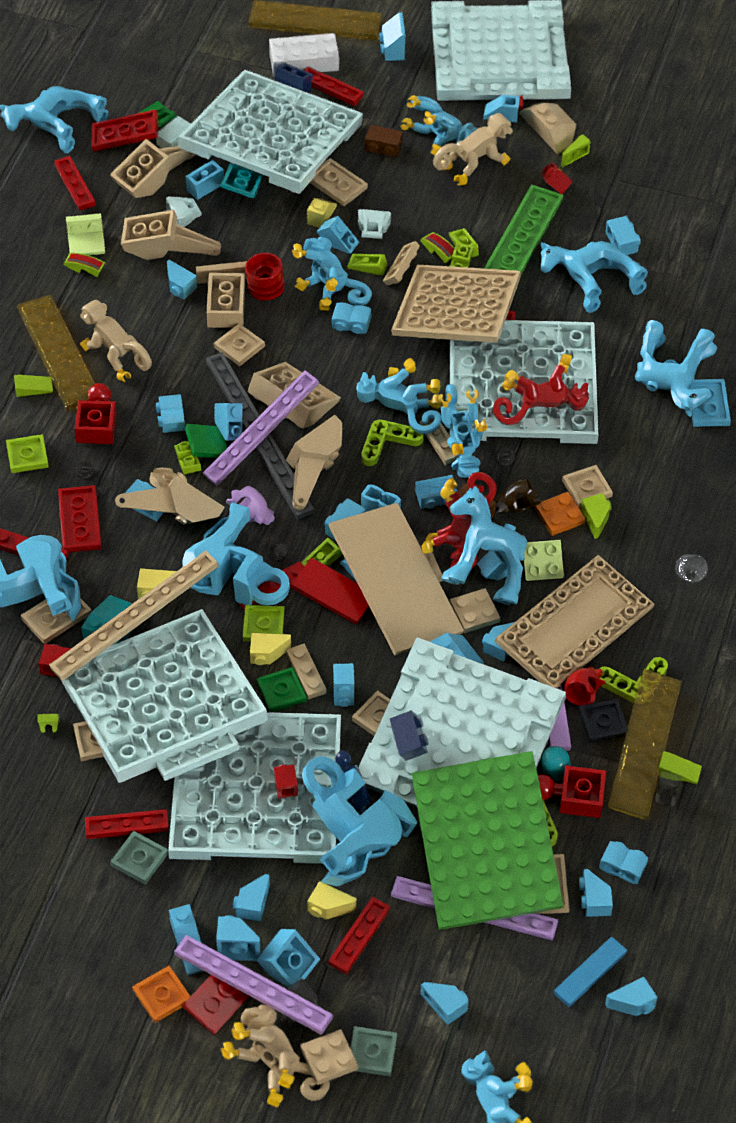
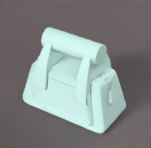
[166,197,202,227]
[358,209,391,239]

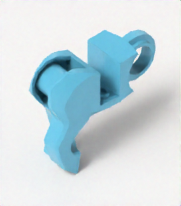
[182,502,290,605]
[0,535,81,622]
[302,756,402,886]

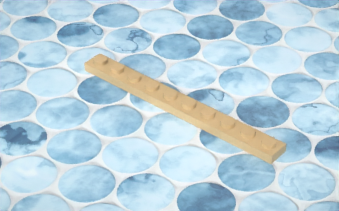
[50,550,219,681]

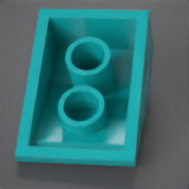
[220,163,263,198]
[81,595,133,646]

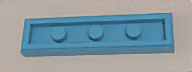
[553,936,627,1007]

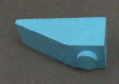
[169,904,204,976]

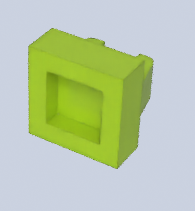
[38,714,60,733]

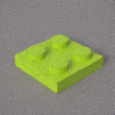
[6,434,49,473]
[243,605,285,642]

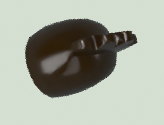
[495,478,541,514]

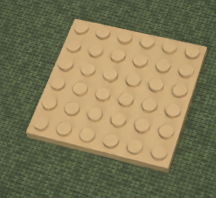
[391,265,521,343]

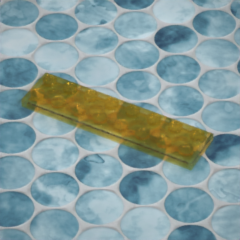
[248,0,382,40]
[17,294,95,411]
[608,669,682,820]

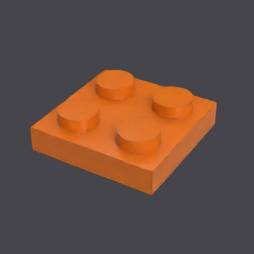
[534,492,586,536]
[132,966,190,1023]

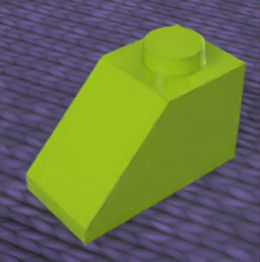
[581,493,611,539]

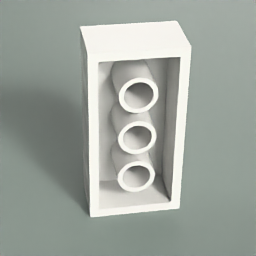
[269,33,339,77]

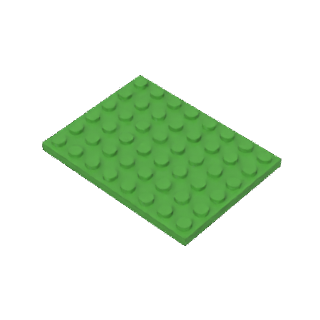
[412,751,564,930]

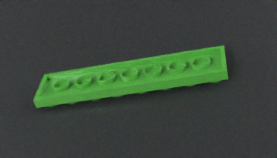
[484,185,563,275]

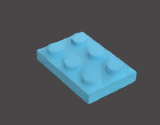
[690,379,731,427]

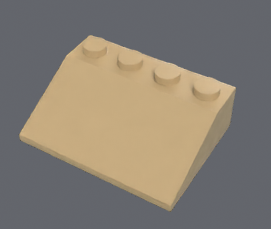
[247,362,341,429]

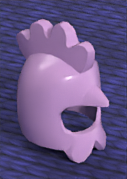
[226,486,275,525]

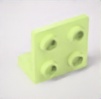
[66,214,105,255]
[524,540,564,581]

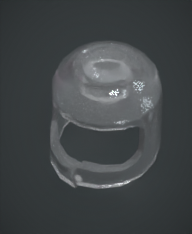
[675,554,708,583]

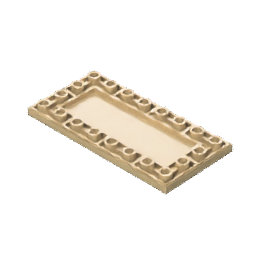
[329,503,464,656]
[494,555,655,689]

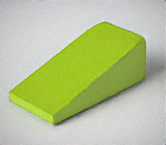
[561,135,590,167]
[449,229,479,257]
[347,254,388,275]
[14,375,53,397]
[301,538,343,566]
[658,751,702,784]

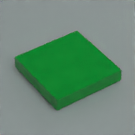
[185,424,227,458]
[256,667,307,713]

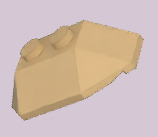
[520,103,576,154]

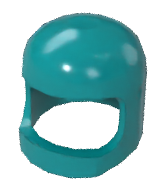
[541,746,571,781]

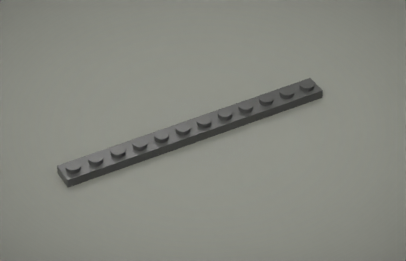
[206,352,314,520]

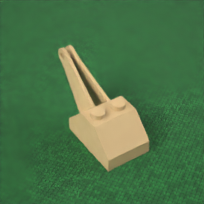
[110,139,195,198]
[121,210,221,260]
[286,415,342,511]
[115,476,225,525]

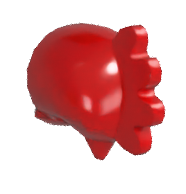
[564,667,605,706]

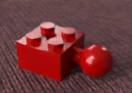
[75,383,117,444]
[538,765,606,818]

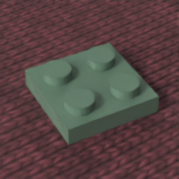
[110,831,168,885]
[351,1026,397,1076]

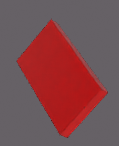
[92,110,158,152]
[58,485,102,553]
[291,557,370,625]

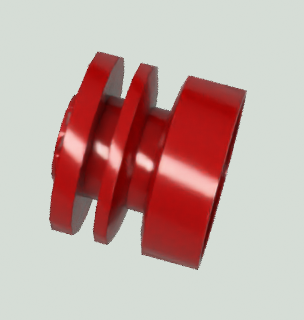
[245,253,285,301]

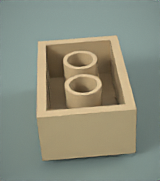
[207,273,245,328]

